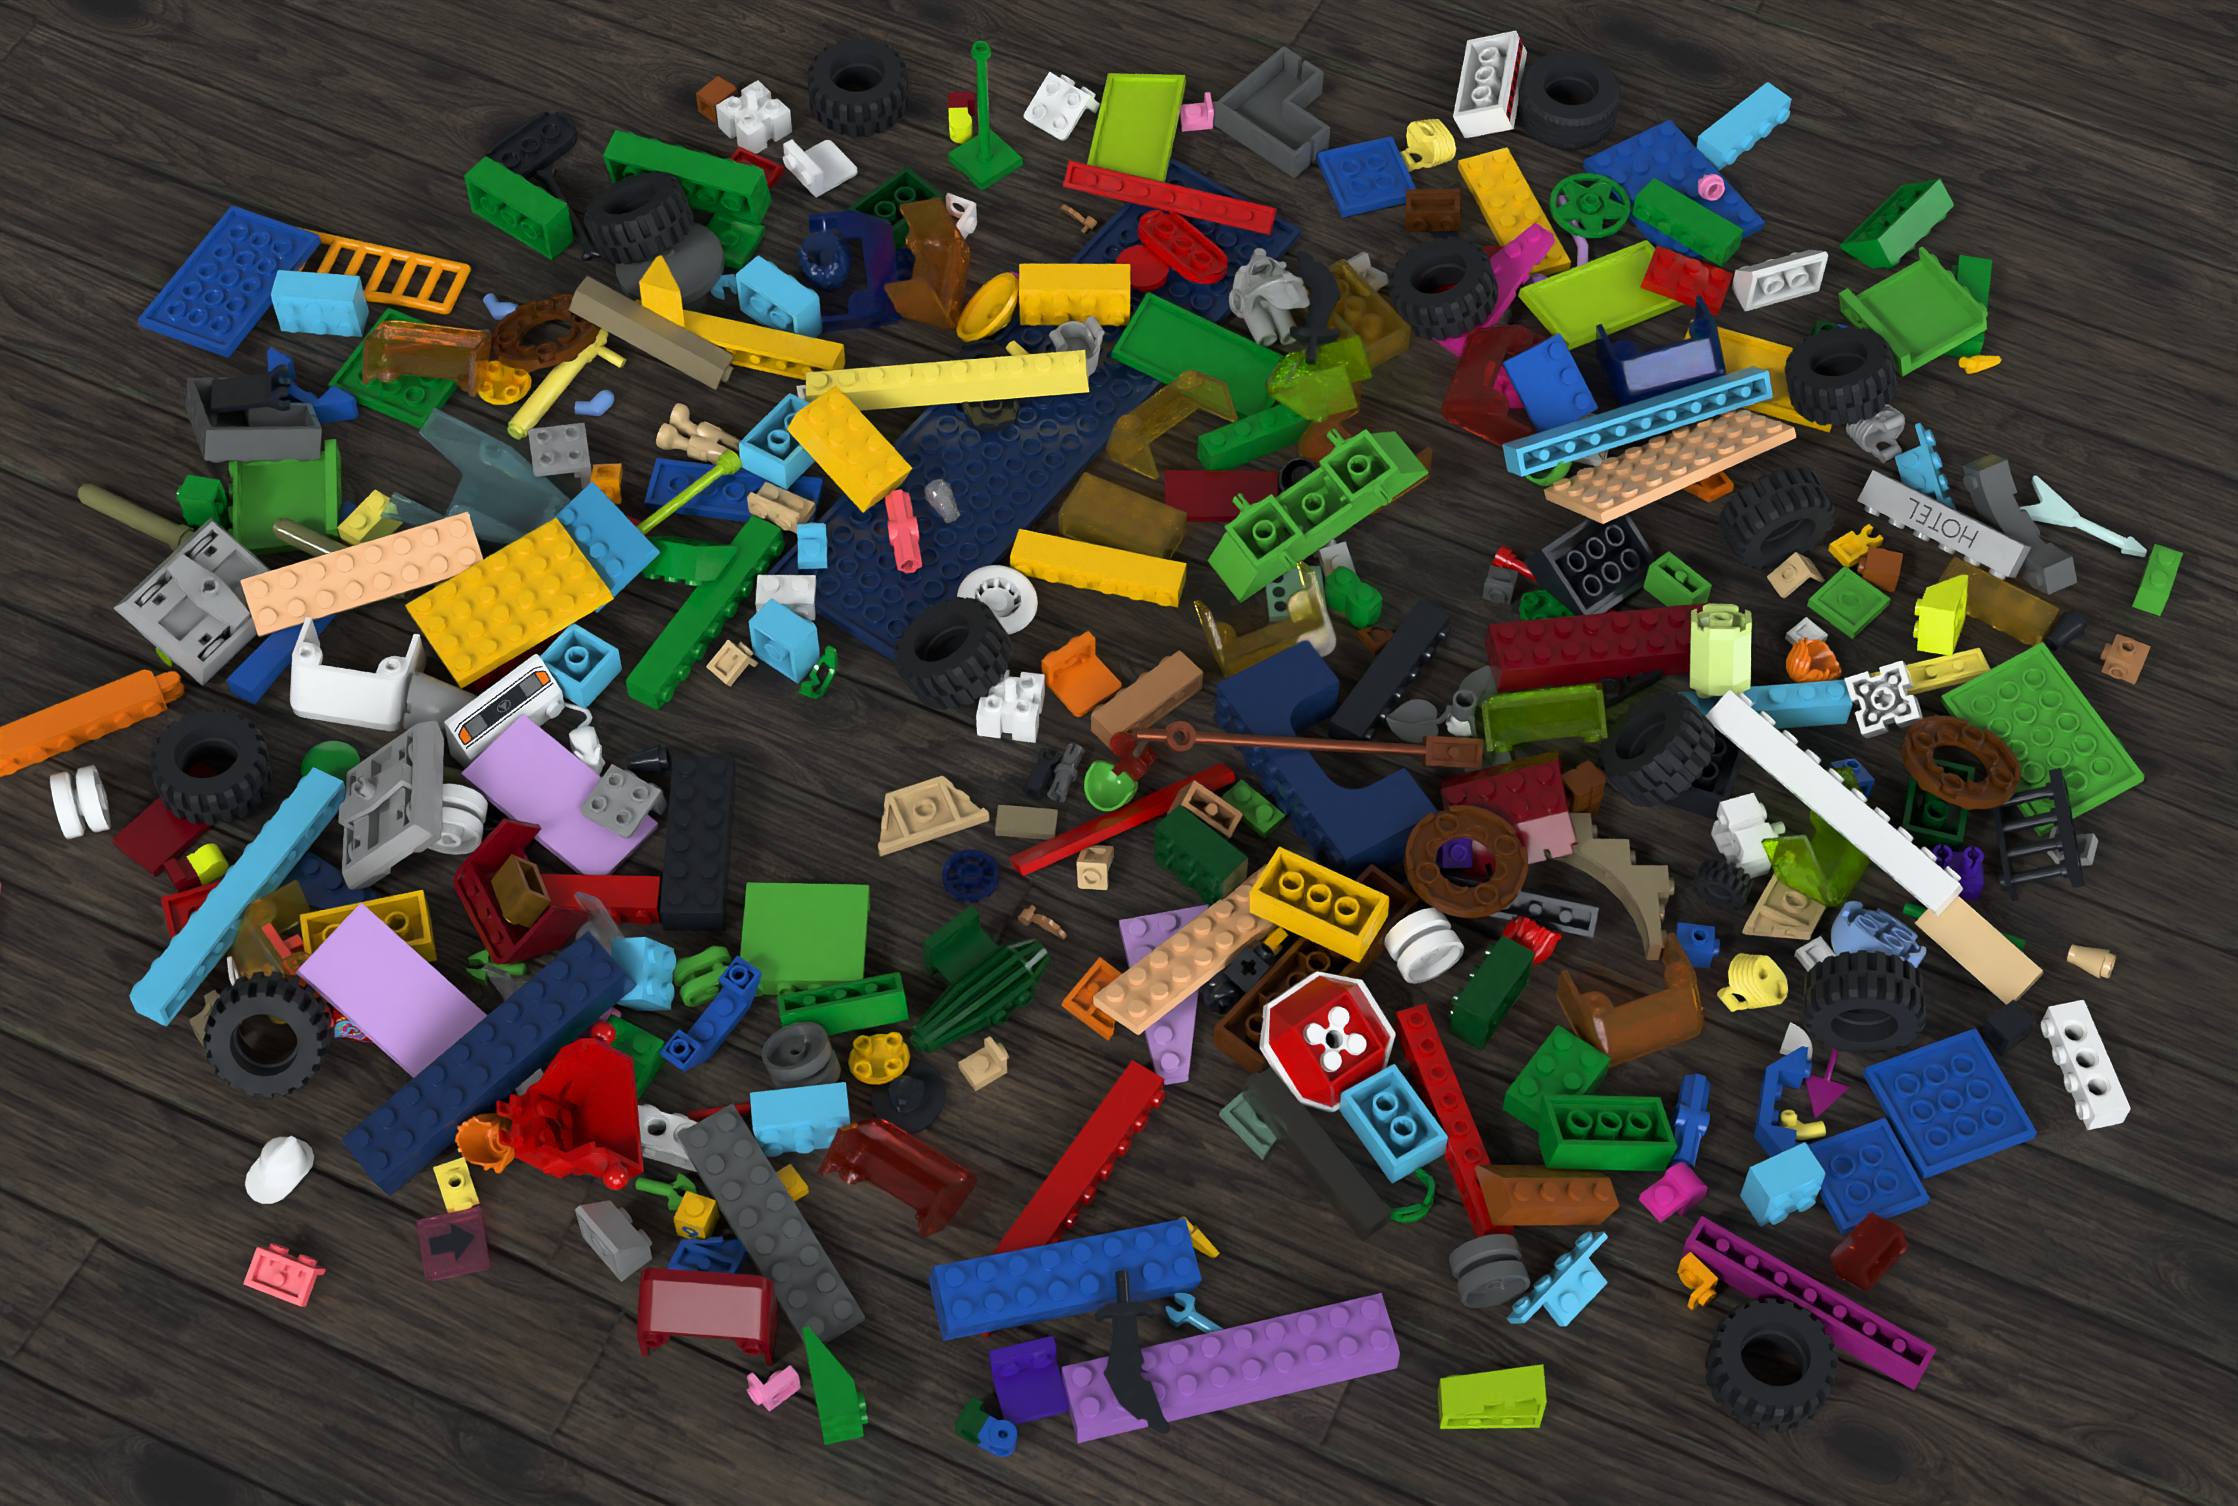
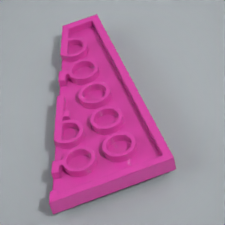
[1432,222,1555,363]

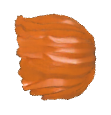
[1786,637,1842,683]
[455,1113,515,1173]

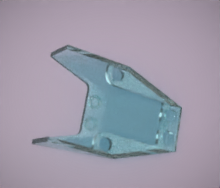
[380,408,571,545]

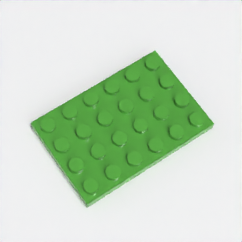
[1941,642,2144,837]

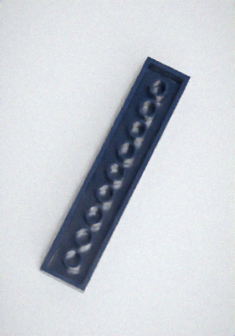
[341,930,636,1196]

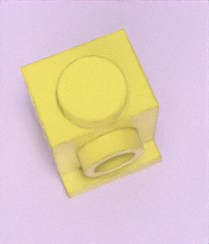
[433,1157,480,1214]

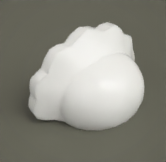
[1446,714,1472,738]

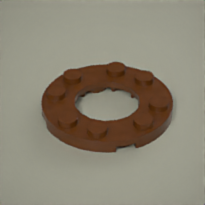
[492,294,601,372]
[1901,716,2021,810]
[1404,805,1528,918]

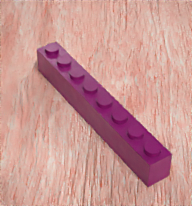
[1681,1216,1937,1390]

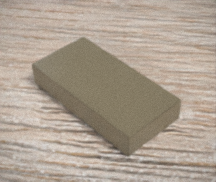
[995,804,1058,840]

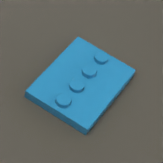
[553,481,660,613]

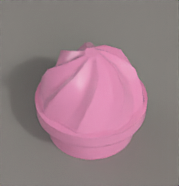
[1698,173,1725,201]

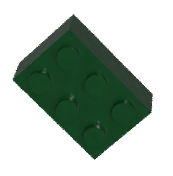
[847,166,944,259]
[1899,758,1975,852]
[1154,804,1248,906]
[1448,935,1535,1051]

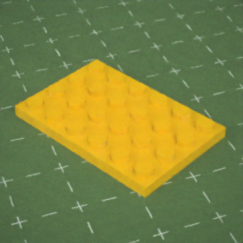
[405,518,614,689]

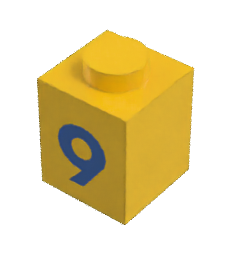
[673,1191,720,1240]

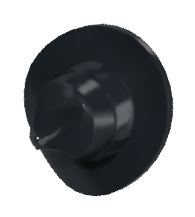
[872,1061,946,1135]

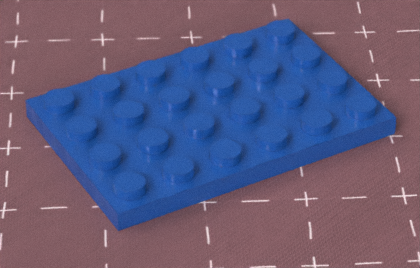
[1583,119,1765,261]
[138,206,321,358]

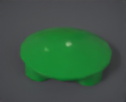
[1519,590,1575,621]
[301,741,360,788]

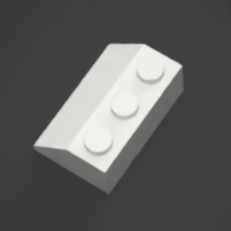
[1731,250,1828,311]

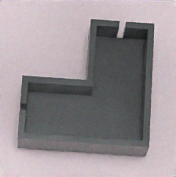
[1214,46,1330,178]
[186,377,322,463]

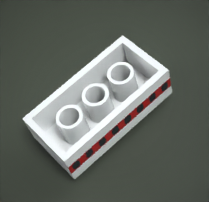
[1453,31,1527,138]

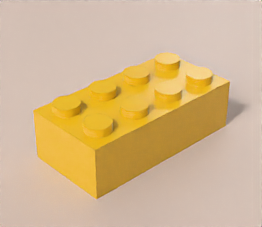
[1019,264,1130,326]
[787,385,912,513]
[1249,847,1389,963]
[300,890,437,962]

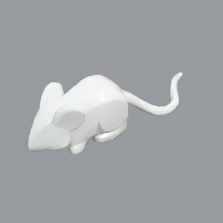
[564,701,605,775]

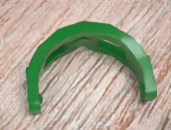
[798,646,838,699]
[1378,1167,1435,1223]

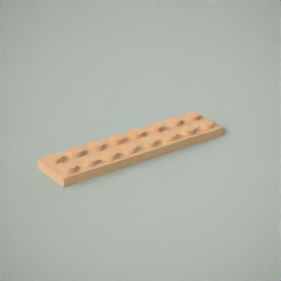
[240,512,483,637]
[1093,864,1278,1035]

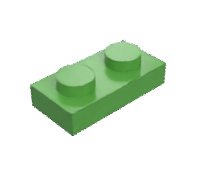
[1221,779,1285,839]

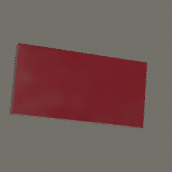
[1165,470,1278,522]
[112,761,218,877]

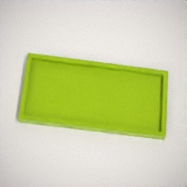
[1087,73,1186,182]
[1518,240,1685,350]

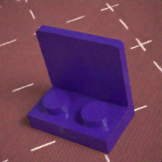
[989,1336,1069,1425]

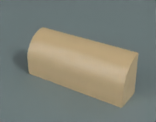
[1915,896,2044,1005]

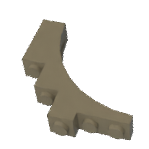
[1545,813,1674,960]

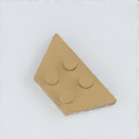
[878,776,989,857]
[1742,848,1834,940]

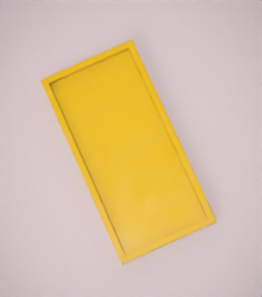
[1668,320,1832,433]

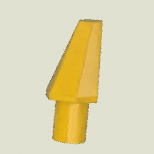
[1959,355,2001,374]
[1178,1216,1219,1258]

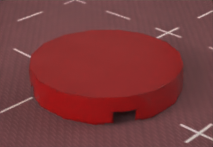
[1116,245,1169,292]

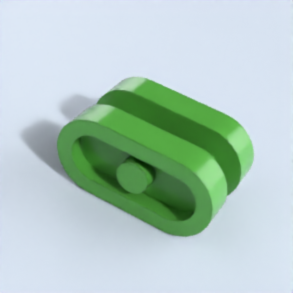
[673,946,732,1007]

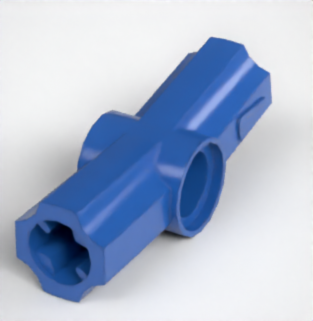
[1669,1073,1711,1169]

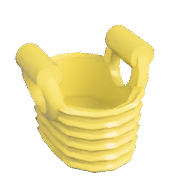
[1400,119,1456,172]
[1717,953,1788,1012]

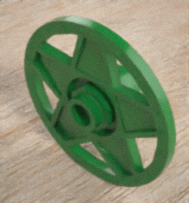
[1549,173,1631,238]

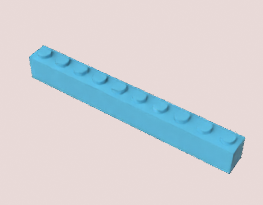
[1502,366,1773,477]
[129,767,346,1027]

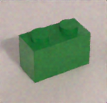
[177,474,230,531]

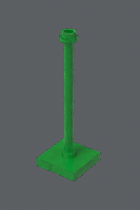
[948,41,1023,191]

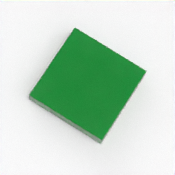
[707,212,765,270]

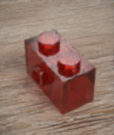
[1830,1212,1909,1292]

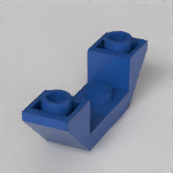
[267,348,359,424]
[659,955,762,1072]
[1754,1046,1812,1158]

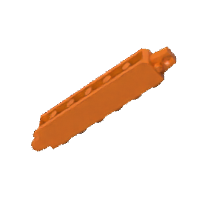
[0,669,185,777]

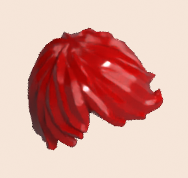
[1502,916,1562,965]

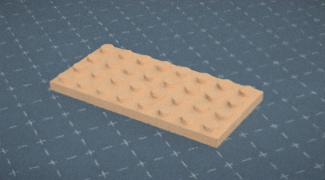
[1544,408,1796,524]

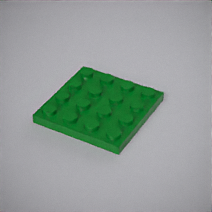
[328,308,484,431]

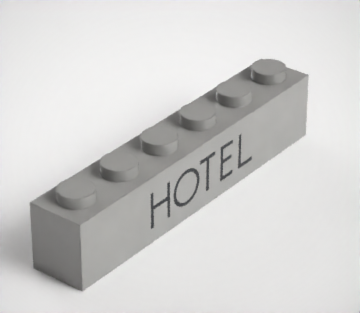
[1857,470,2031,580]

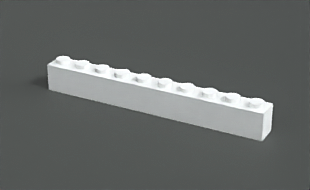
[1705,690,1963,917]

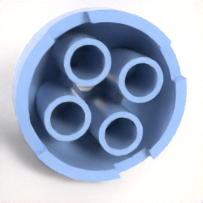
[1831,901,1927,968]

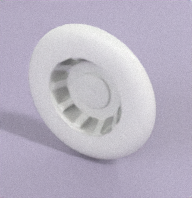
[957,565,1038,635]

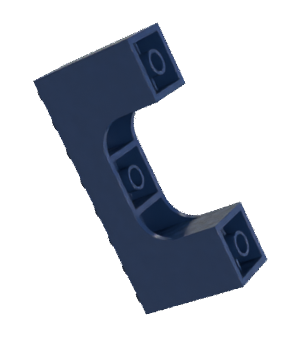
[1214,639,1438,881]

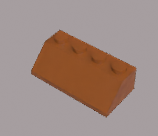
[1475,1165,1620,1226]

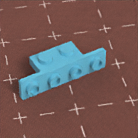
[1895,423,1956,509]
[1507,1231,1608,1326]

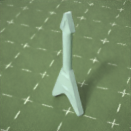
[2019,476,2147,557]

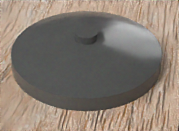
[616,222,725,305]

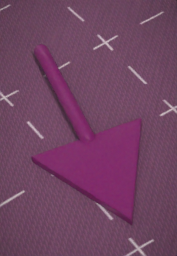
[1805,1047,1849,1119]

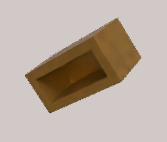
[491,854,551,928]

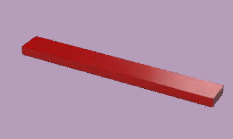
[1063,160,1277,236]
[1009,763,1236,876]

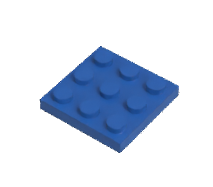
[1316,136,1416,218]
[1808,1118,1930,1235]

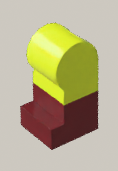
[948,92,975,144]
[163,843,229,893]

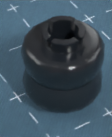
[1199,969,1242,1015]

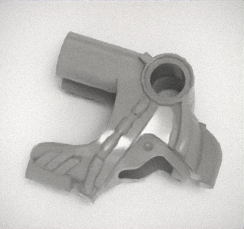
[1229,248,1310,347]

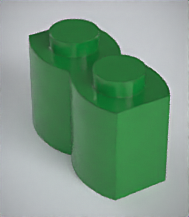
[1324,566,1382,629]

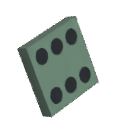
[1265,565,1327,622]

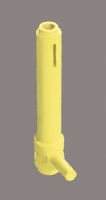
[507,328,626,440]

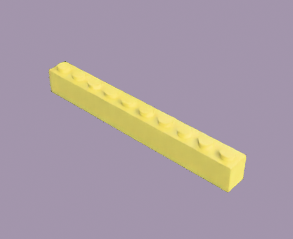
[806,350,1089,411]

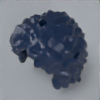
[797,230,852,292]

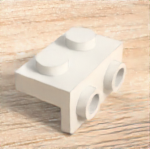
[755,575,816,620]

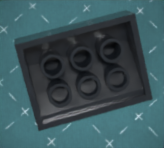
[1524,513,1657,616]

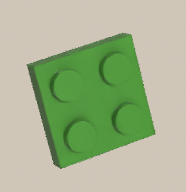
[1807,566,1890,639]

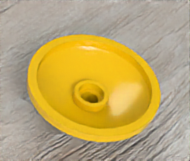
[957,272,1019,342]

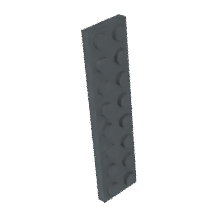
[677,1103,865,1347]

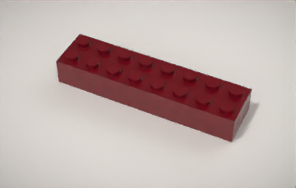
[1485,602,1716,692]

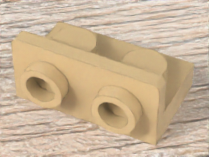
[747,482,816,533]

